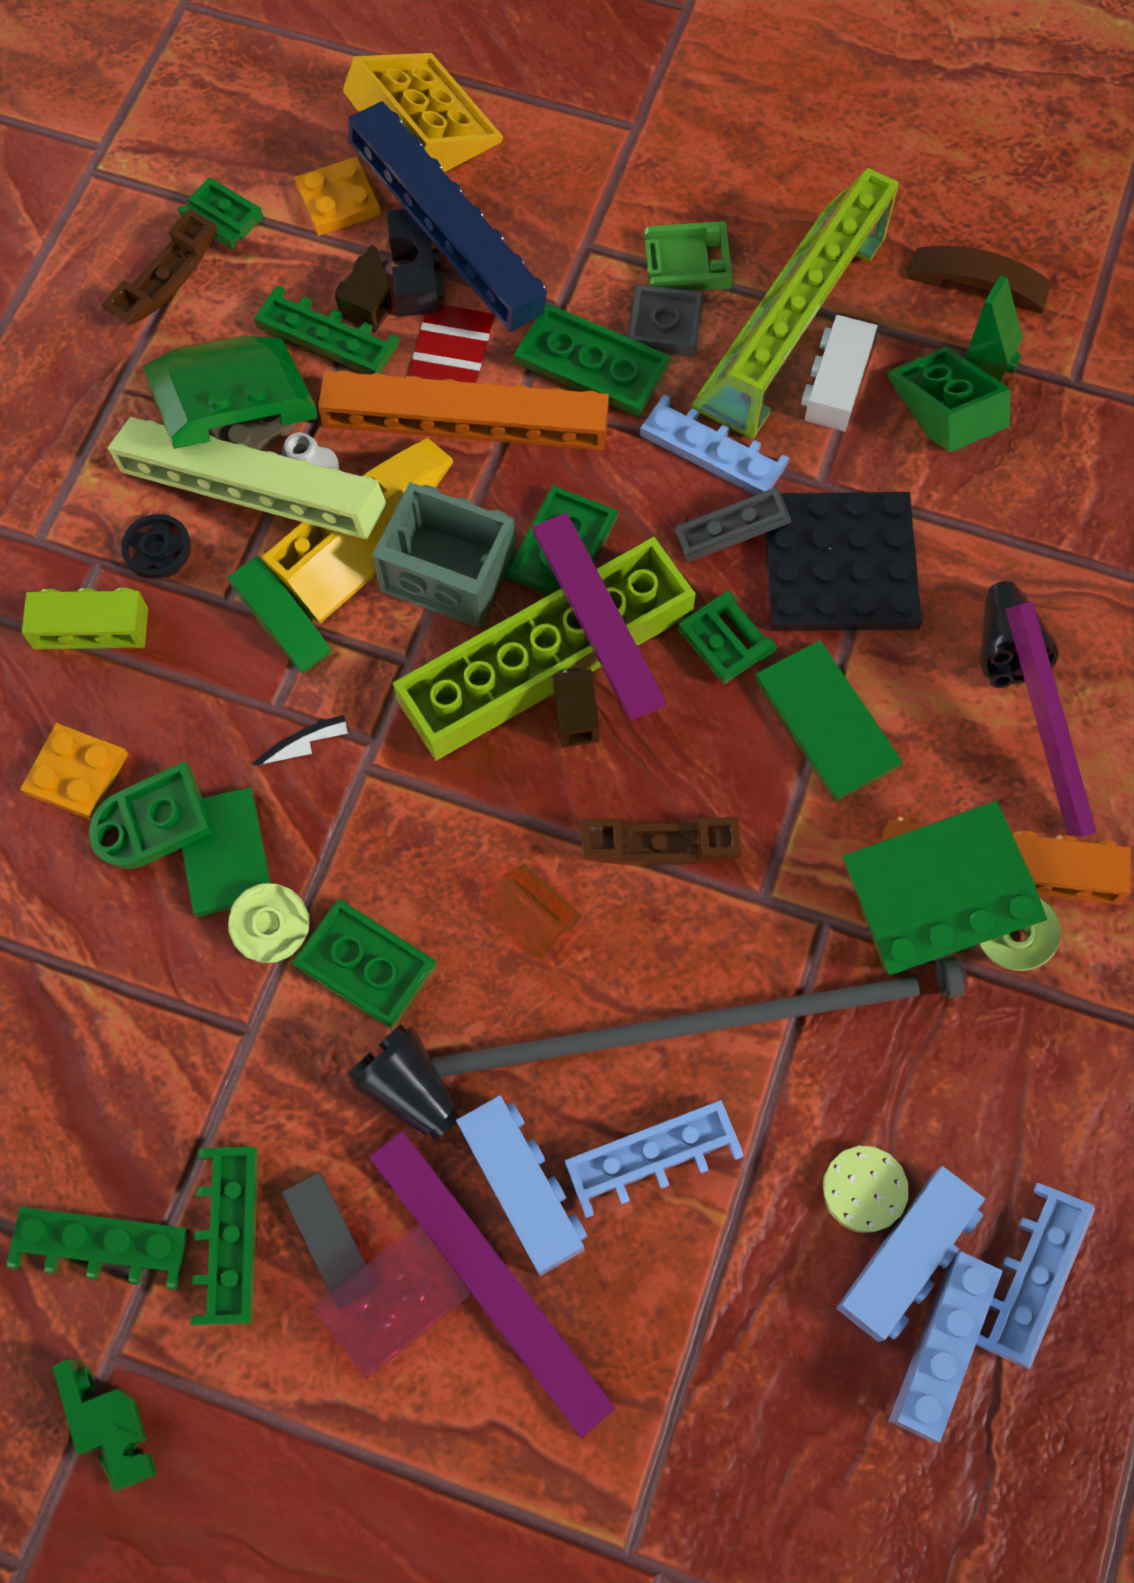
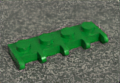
[254,285,400,375]
[190,1146,259,1326]
[7,1207,190,1290]

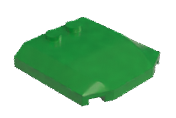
[143,335,317,449]

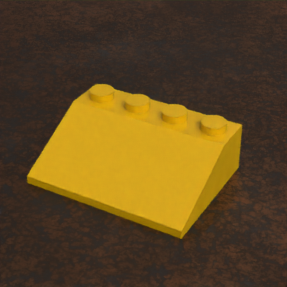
[343,53,503,172]

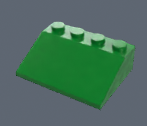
[842,800,1048,976]

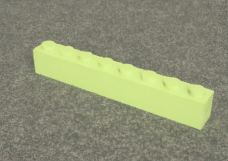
[108,417,387,539]

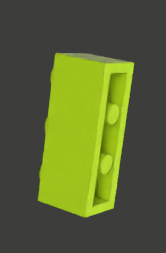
[22,588,148,649]

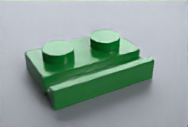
[178,177,264,250]

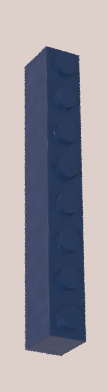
[348,101,547,332]

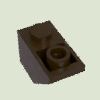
[335,245,393,333]
[552,668,599,748]

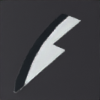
[253,715,348,766]

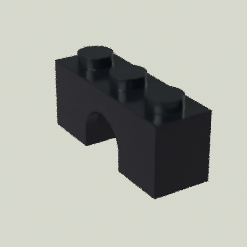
[386,209,445,317]

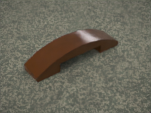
[101,208,217,325]
[908,245,1051,314]
[581,817,741,866]

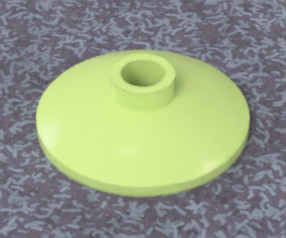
[980,899,1061,971]

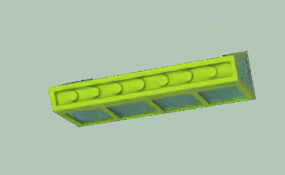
[691,168,899,439]

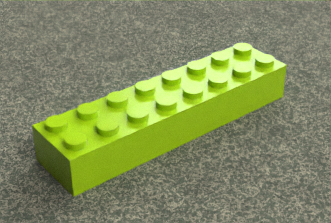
[393,537,696,761]

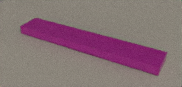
[532,512,666,721]
[1005,601,1096,836]

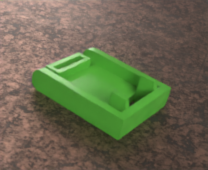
[644,221,733,291]

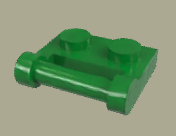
[678,591,777,685]

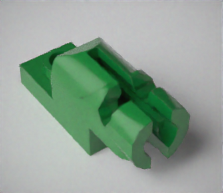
[52,1359,157,1492]

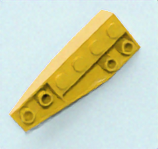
[262,438,453,624]

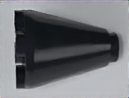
[980,581,1059,688]
[347,1024,460,1141]

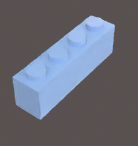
[456,1095,588,1277]
[836,1166,985,1342]
[888,1252,1002,1442]

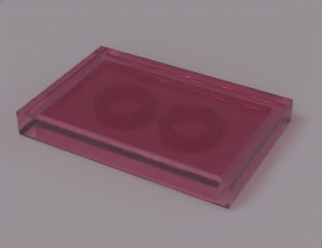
[313,1223,471,1380]

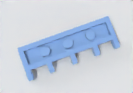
[640,394,790,495]
[565,1100,744,1218]
[976,1183,1095,1370]

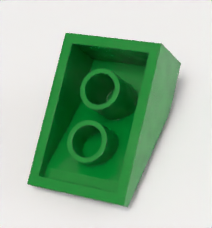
[887,346,1010,453]

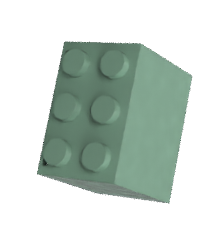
[372,482,516,629]

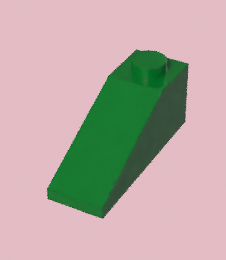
[965,275,1023,382]

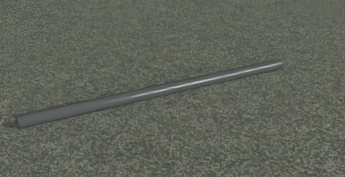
[432,976,919,1077]

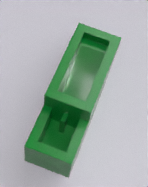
[228,555,332,674]

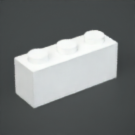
[801,314,878,432]

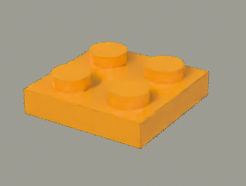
[294,156,381,236]
[20,723,128,820]

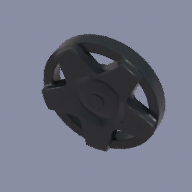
[121,514,192,579]

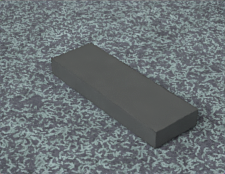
[674,486,791,563]
[282,1172,378,1310]

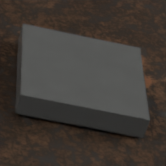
[627,284,704,357]

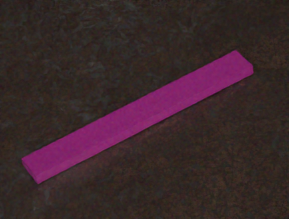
[369,1131,616,1438]

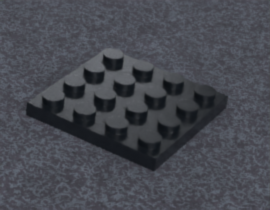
[765,492,922,631]

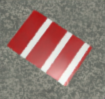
[407,304,495,383]

